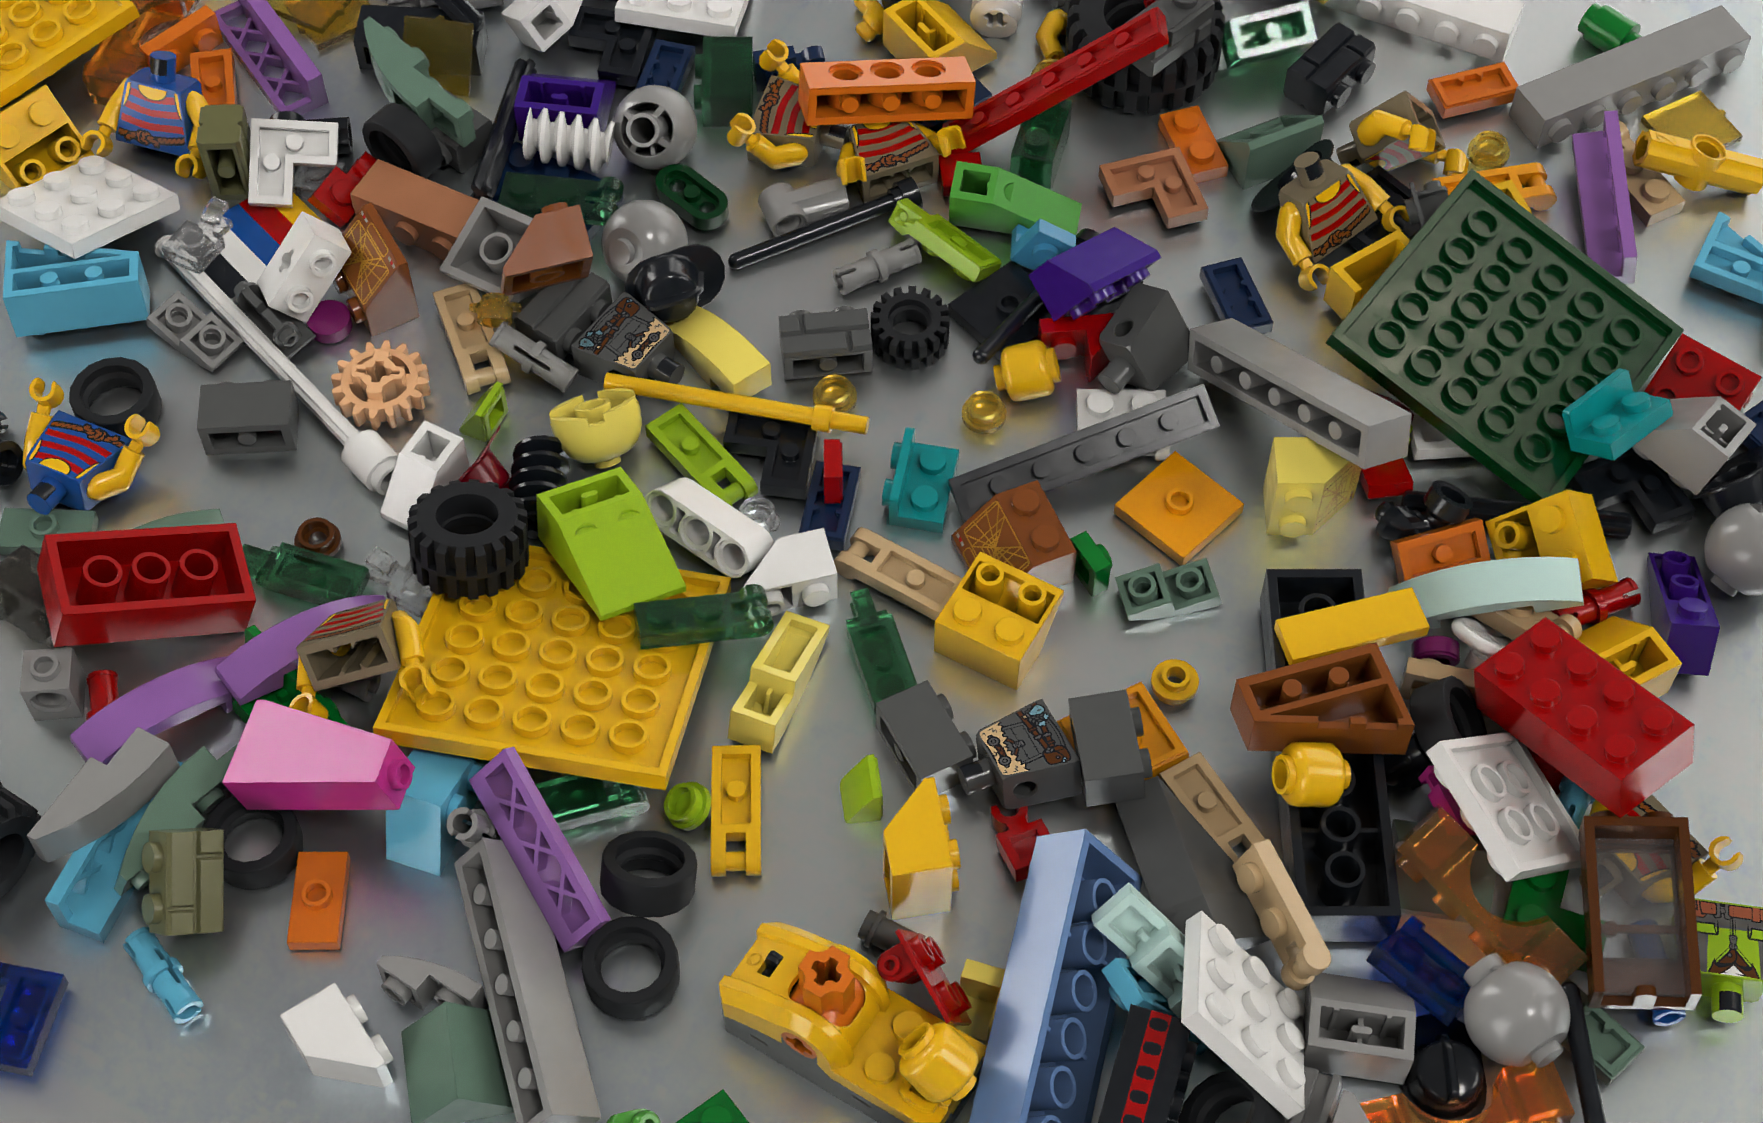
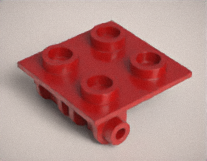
[1644,333,1762,411]
[877,929,972,1026]

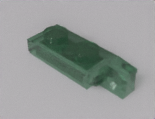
[243,542,371,605]
[846,588,917,714]

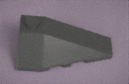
[1115,776,1270,950]

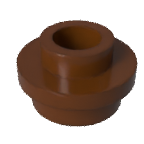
[294,517,342,562]

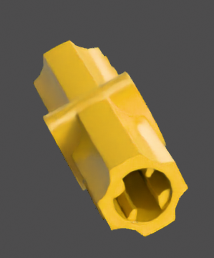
[1632,130,1763,195]

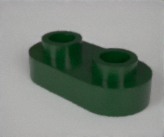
[656,164,729,230]

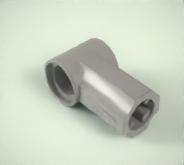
[758,177,849,237]

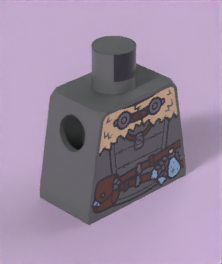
[571,291,685,396]
[957,699,1082,810]

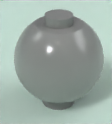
[613,85,697,170]
[601,200,688,282]
[1704,503,1763,597]
[1463,953,1571,1068]

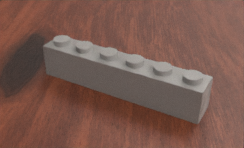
[1509,5,1751,149]
[1187,318,1412,469]
[454,837,602,1123]

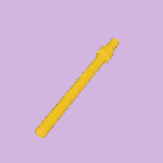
[603,372,870,435]

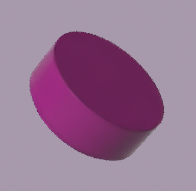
[307,300,353,344]
[1411,636,1460,667]

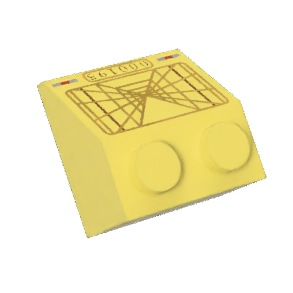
[1262,437,1362,538]

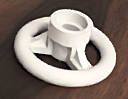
[1451,617,1513,669]

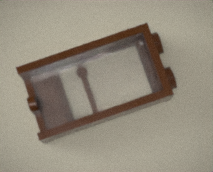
[1578,810,1702,1010]

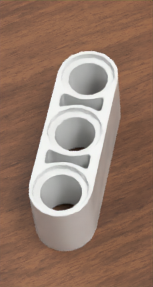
[645,477,774,578]

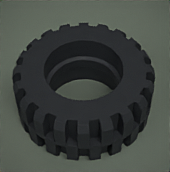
[1065,0,1225,115]

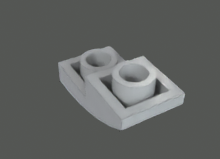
[146,290,244,372]
[376,955,489,1011]

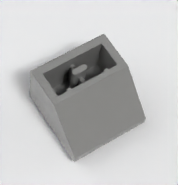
[1632,396,1757,496]
[1304,973,1416,1085]

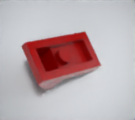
[1038,313,1115,383]

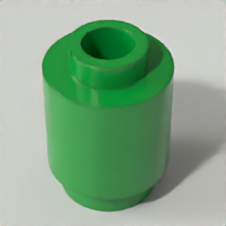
[1578,3,1642,52]

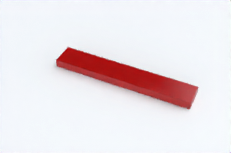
[942,6,1169,154]

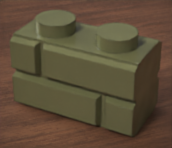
[196,104,251,201]
[142,828,224,936]

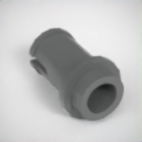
[857,910,926,951]

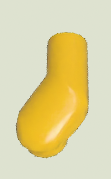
[854,0,884,42]
[1035,9,1068,65]

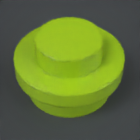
[664,782,711,831]

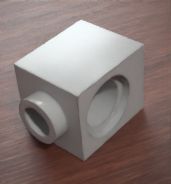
[20,647,86,721]

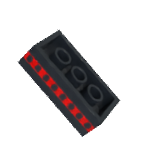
[1098,1004,1198,1123]

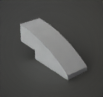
[27,727,180,863]

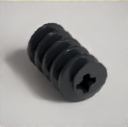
[509,435,570,540]

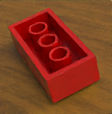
[37,523,256,647]
[1474,617,1695,819]

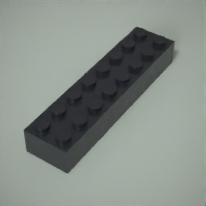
[1260,569,1402,942]

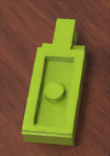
[888,198,1002,283]

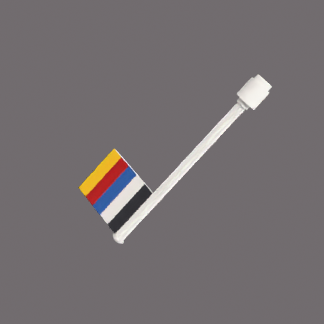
[154,192,399,495]

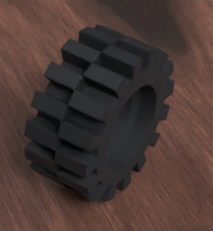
[870,286,950,370]

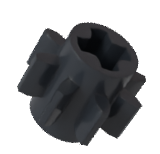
[1383,733,1433,790]

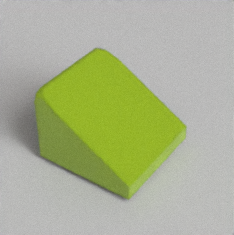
[459,381,508,443]
[840,754,883,824]

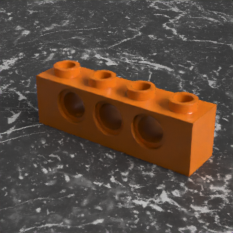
[798,56,976,126]

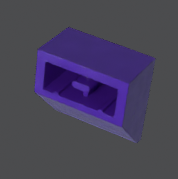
[514,73,616,141]
[1028,227,1162,321]

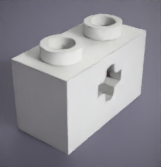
[257,211,352,323]

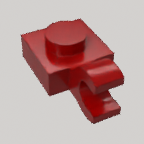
[307,151,377,228]

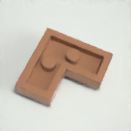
[1098,147,1209,229]

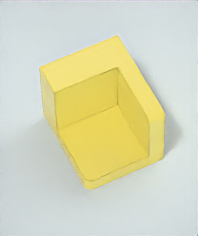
[950,959,1005,1045]

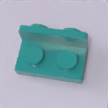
[1562,368,1673,460]
[882,427,959,534]

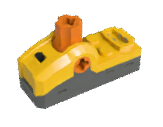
[719,922,987,1123]

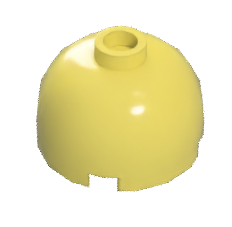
[549,388,642,469]

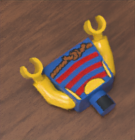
[80,51,208,180]
[23,377,160,515]

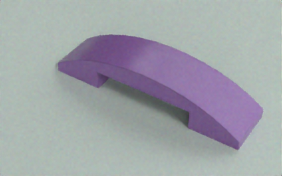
[216,595,386,706]
[70,656,233,765]

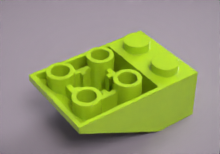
[536,467,686,621]

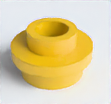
[1151,659,1199,706]

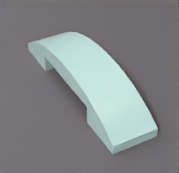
[1388,557,1584,629]

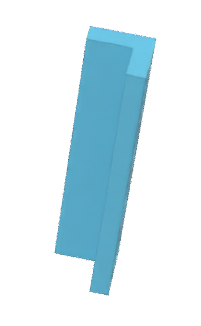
[44,761,183,943]

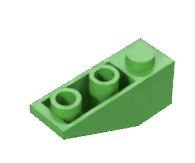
[949,161,1082,235]

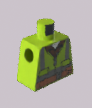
[1671,898,1763,1023]

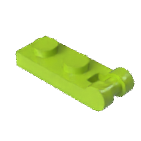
[645,403,758,507]

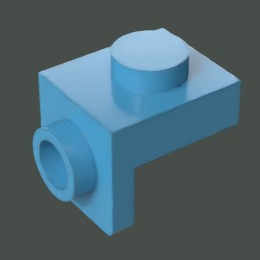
[1010,219,1076,271]

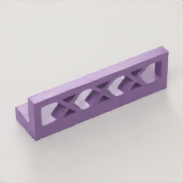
[213,0,329,116]
[1572,110,1637,284]
[469,747,611,953]

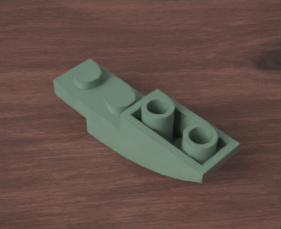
[363,16,476,148]
[114,744,238,896]

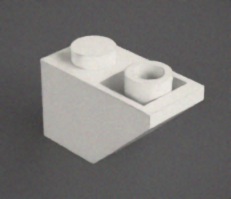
[501,0,583,52]
[380,420,470,530]
[743,528,838,619]
[280,982,394,1088]

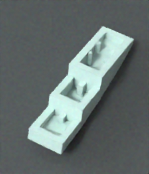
[1091,882,1185,1018]

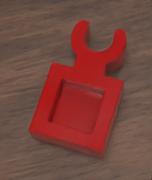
[991,805,1050,882]

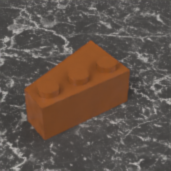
[1230,642,1415,755]

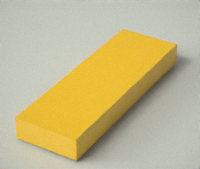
[1274,587,1430,665]

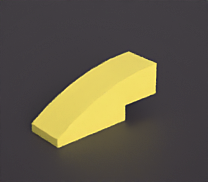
[665,306,772,397]
[728,611,830,754]

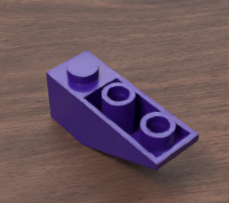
[1647,551,1720,676]

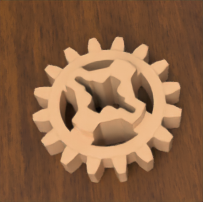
[331,340,431,430]

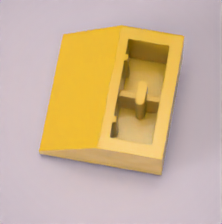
[883,0,997,72]
[0,85,94,190]
[1485,490,1618,590]
[934,552,1064,691]
[1577,616,1682,697]
[883,777,961,920]

